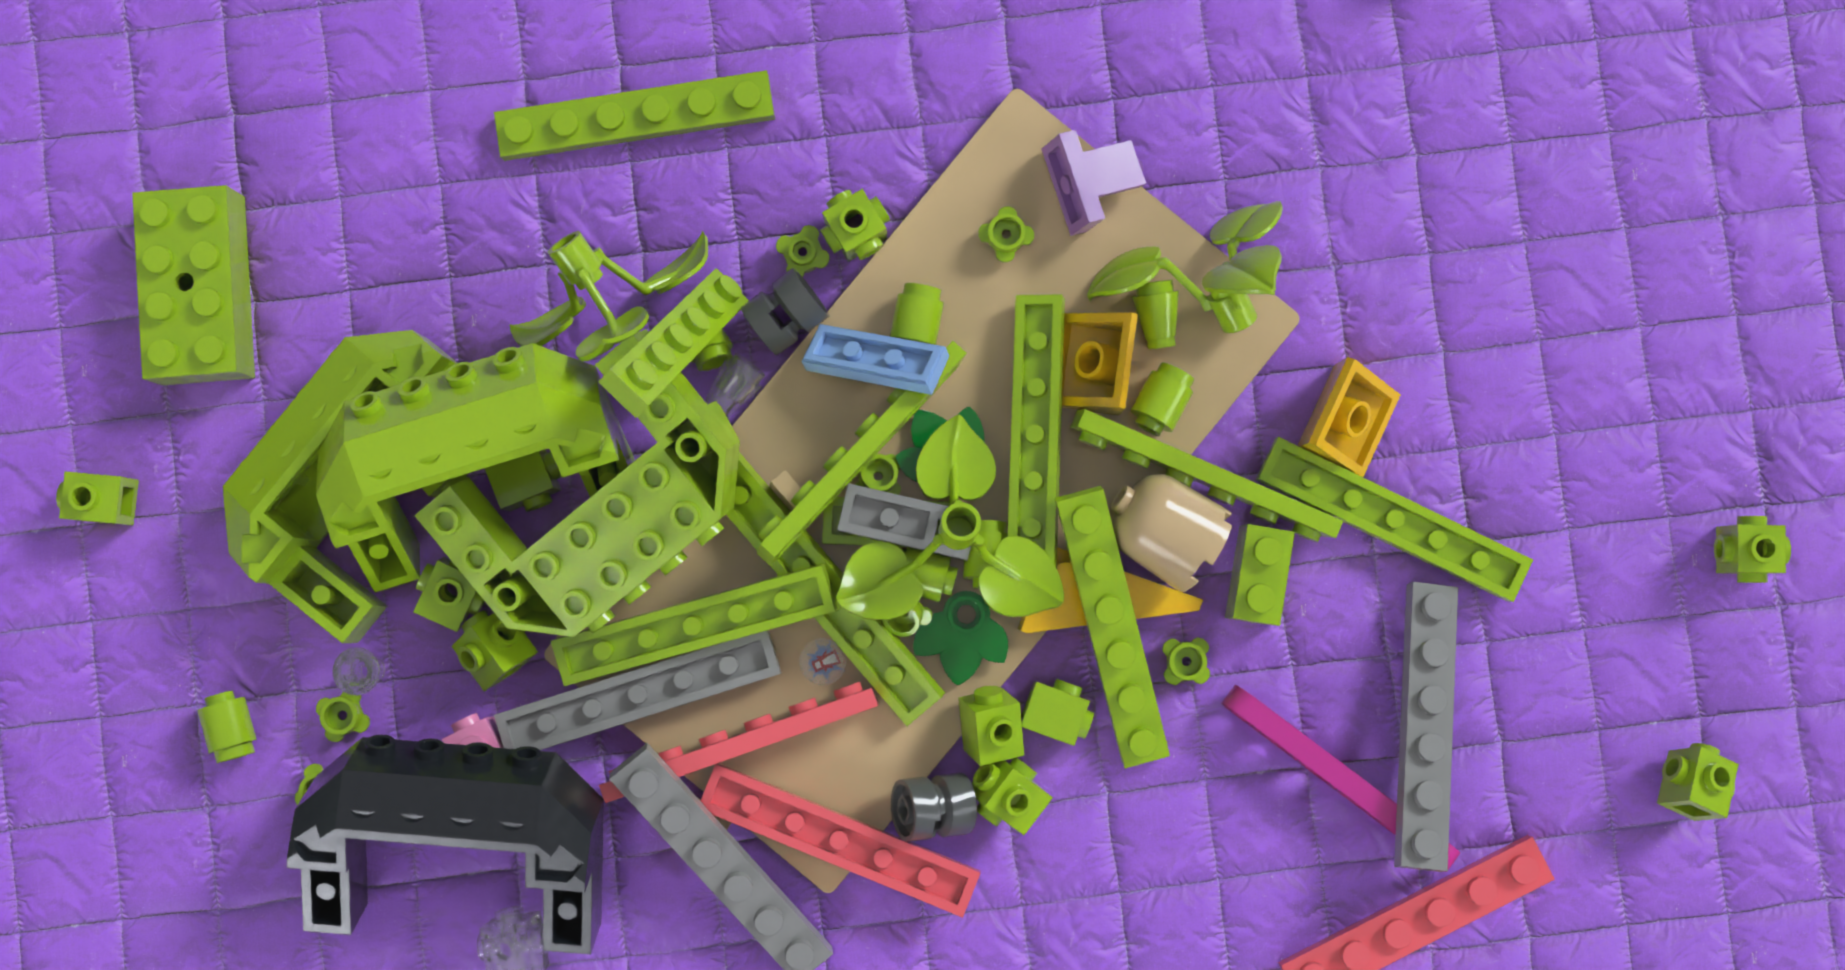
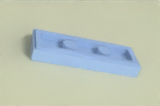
[801,324,949,395]

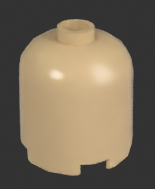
[1111,474,1232,592]

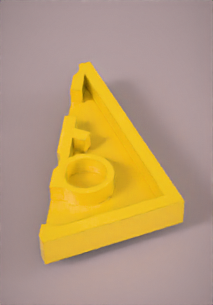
[1018,547,1203,633]

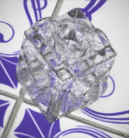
[477,906,550,970]

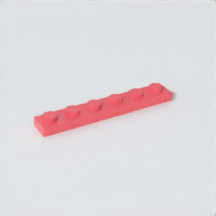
[599,681,879,803]
[700,763,981,918]
[1278,835,1555,970]

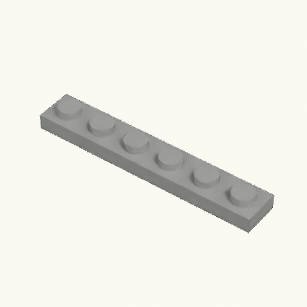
[1394,582,1458,872]
[494,630,782,750]
[609,743,833,970]

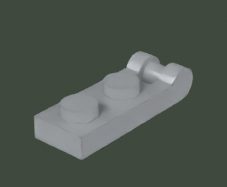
[837,483,971,561]

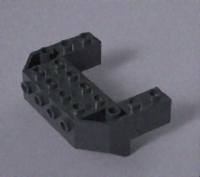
[287,735,604,955]

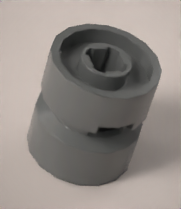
[741,268,830,355]
[891,772,977,842]

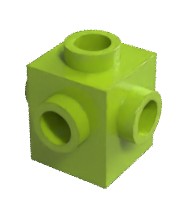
[820,189,890,262]
[1714,516,1791,583]
[413,557,485,632]
[451,610,538,692]
[1657,743,1739,821]
[972,758,1053,835]

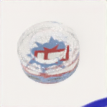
[799,638,847,685]

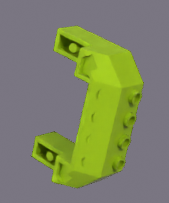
[414,329,740,637]
[223,330,458,643]
[316,343,635,593]

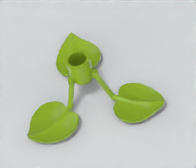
[1087,201,1283,333]
[509,231,708,362]
[836,415,1064,620]

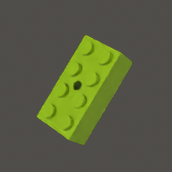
[132,185,255,385]

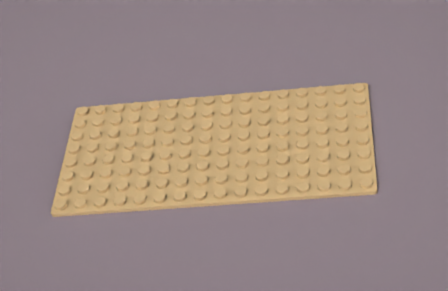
[544,89,1300,893]

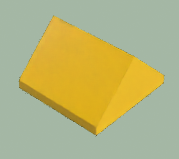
[1062,312,1138,416]
[1297,357,1401,477]

